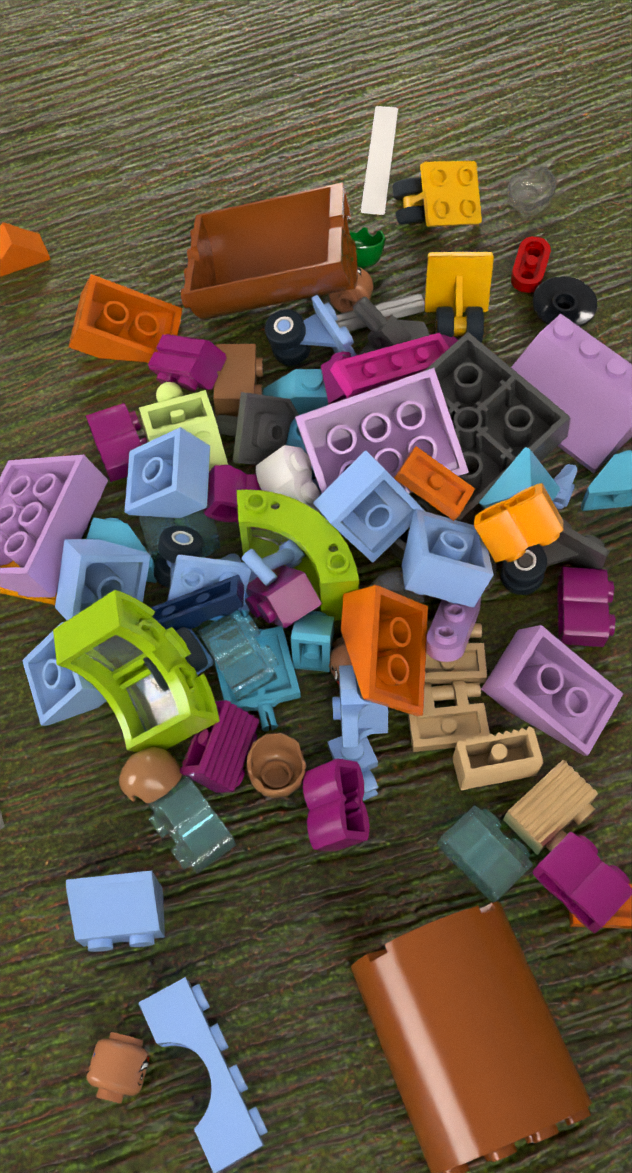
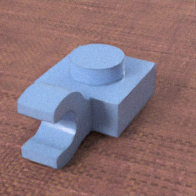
[327,736,378,801]

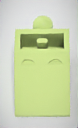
[139,382,228,471]

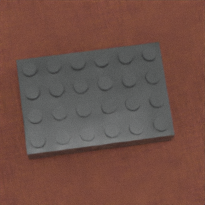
[388,332,571,561]

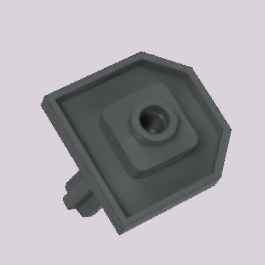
[353,297,430,355]
[216,392,299,465]

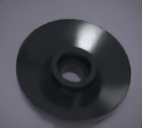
[533,276,598,327]

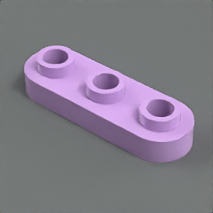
[426,597,481,662]

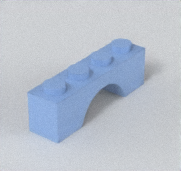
[139,977,268,1173]

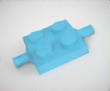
[210,610,301,731]

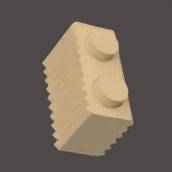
[452,726,543,790]
[503,760,598,855]

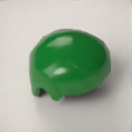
[350,227,386,269]

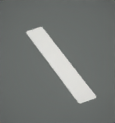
[361,106,398,215]

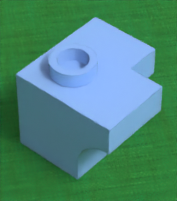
[332,665,388,748]

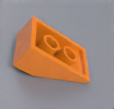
[68,274,183,363]
[341,585,428,717]

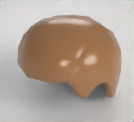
[247,733,306,798]
[119,747,183,803]

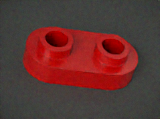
[511,237,551,293]

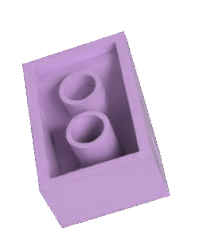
[481,625,623,756]

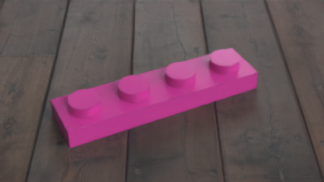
[330,333,449,398]

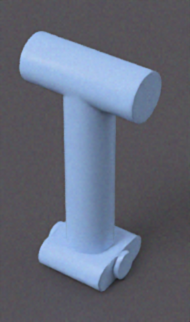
[241,539,305,586]

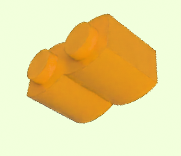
[474,483,564,562]

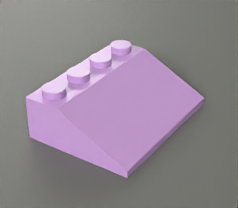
[511,314,632,473]
[295,368,469,494]
[0,455,108,597]

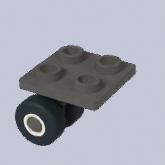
[500,519,610,595]

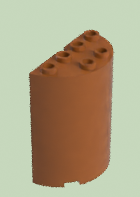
[181,182,358,319]
[351,902,592,1173]

